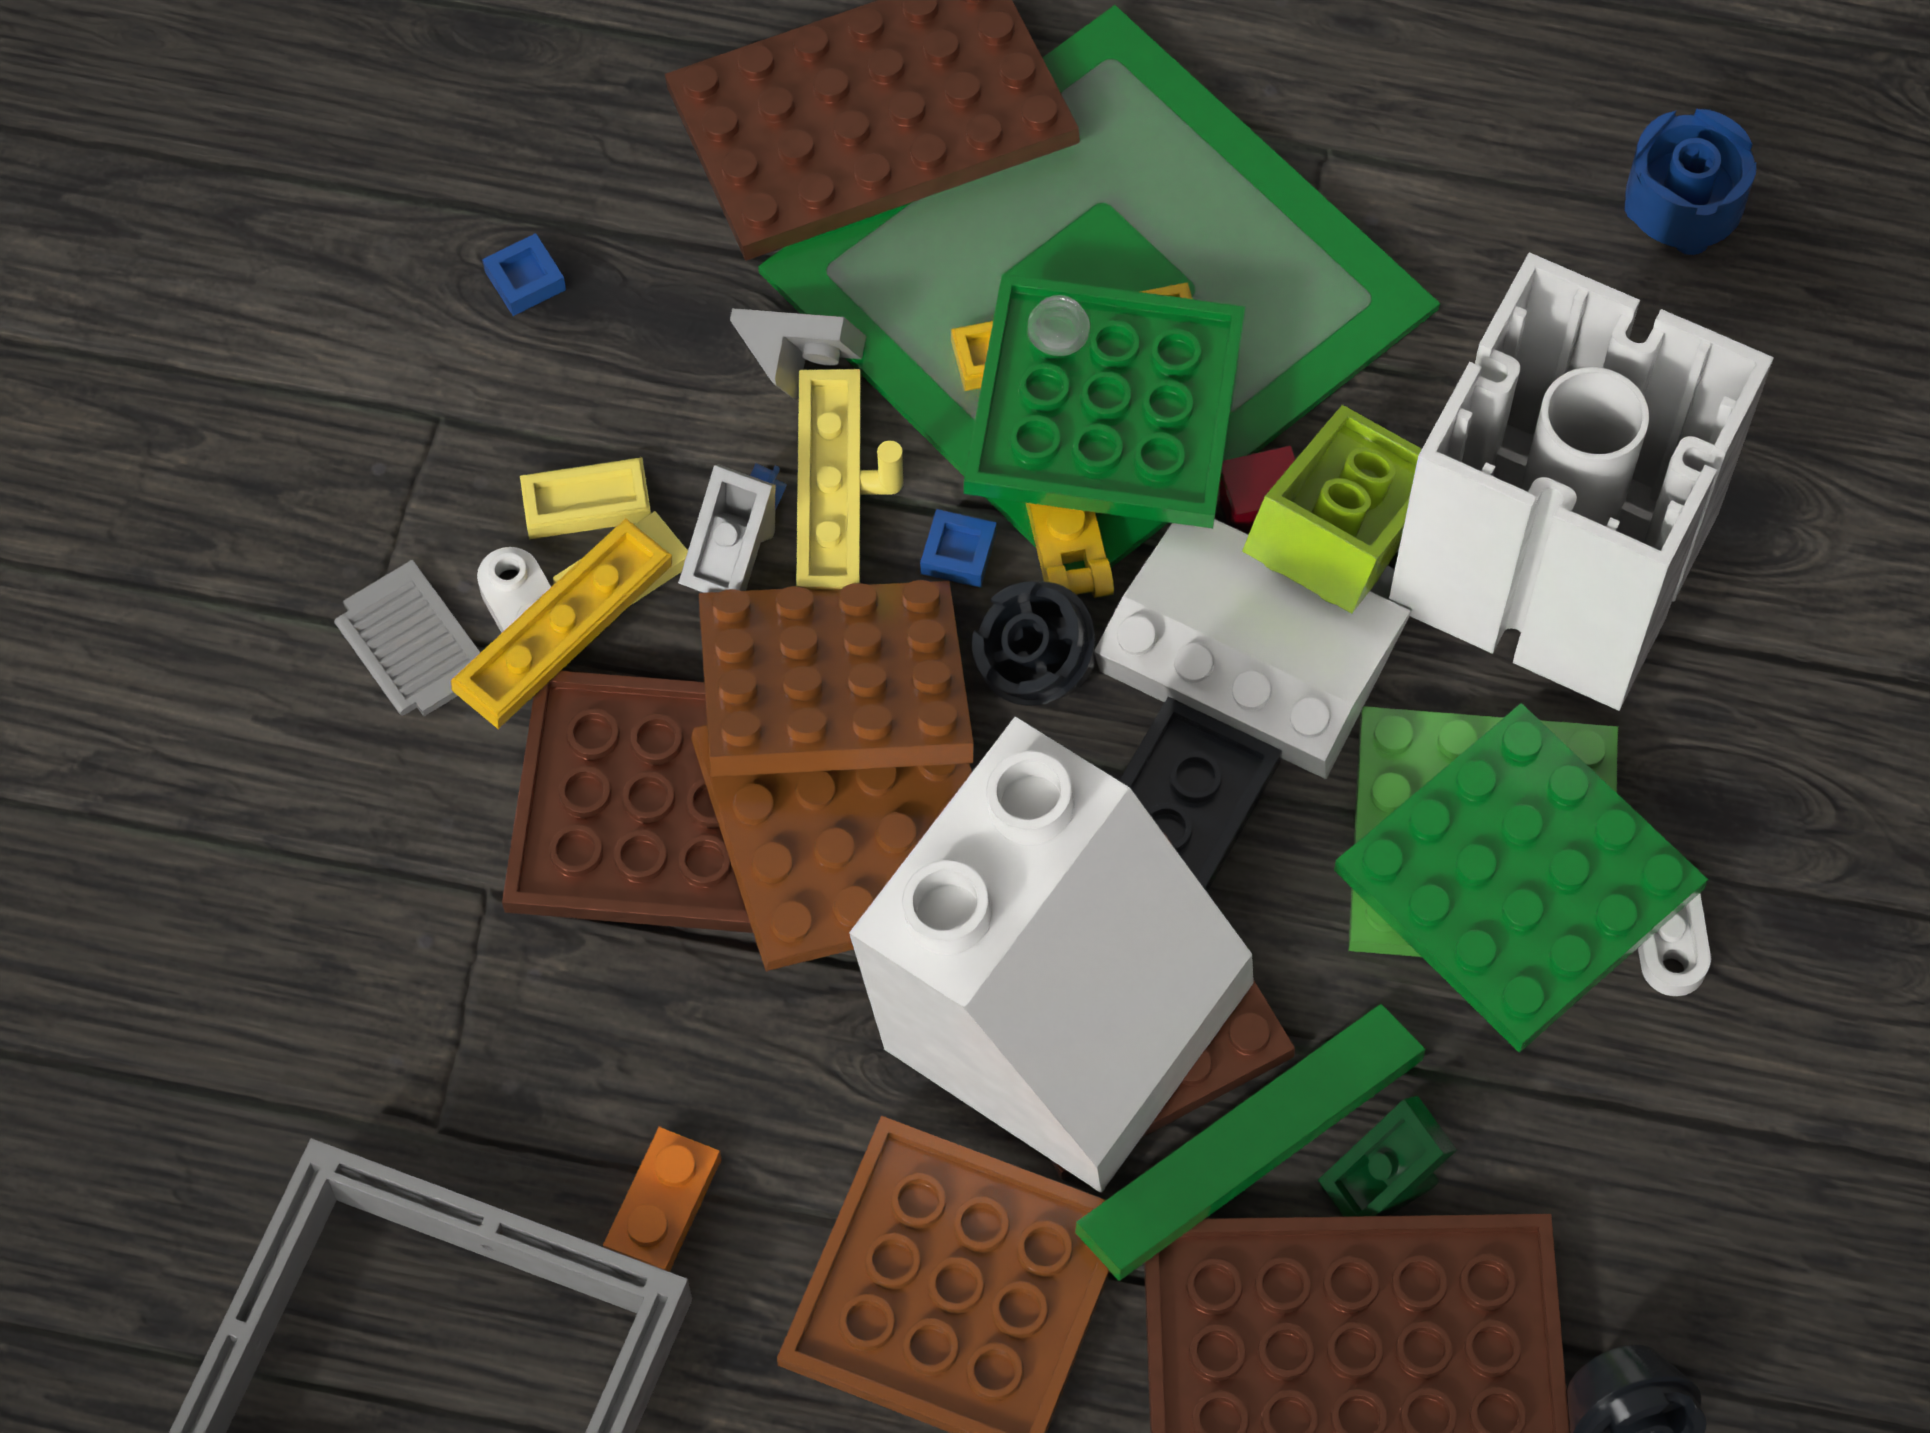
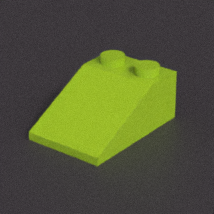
[1242,405,1422,614]

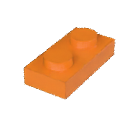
[603,1127,721,1272]

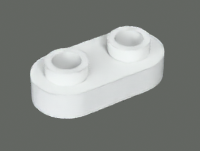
[477,547,551,633]
[1638,894,1711,996]

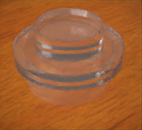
[1027,295,1090,356]

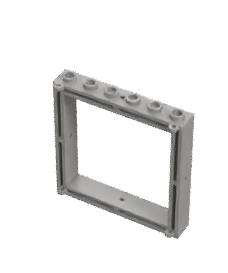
[169,1138,692,1433]

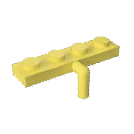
[796,369,903,590]

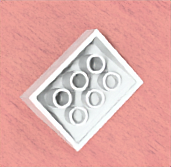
[1094,519,1411,779]

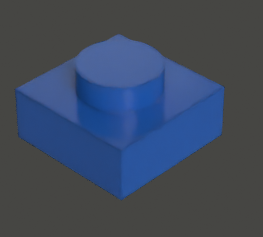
[482,233,566,316]
[920,509,997,588]

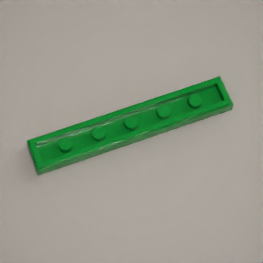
[1075,1004,1425,1281]

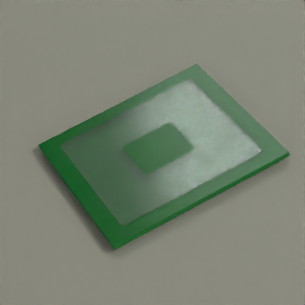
[758,5,1440,571]

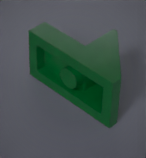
[1318,1096,1457,1217]

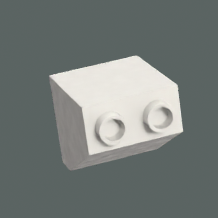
[849,717,1254,1193]

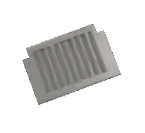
[334,560,480,716]

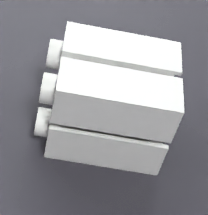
[1389,252,1774,711]

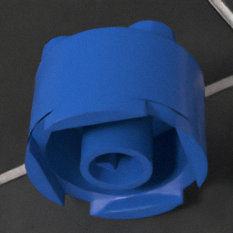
[1625,109,1756,255]

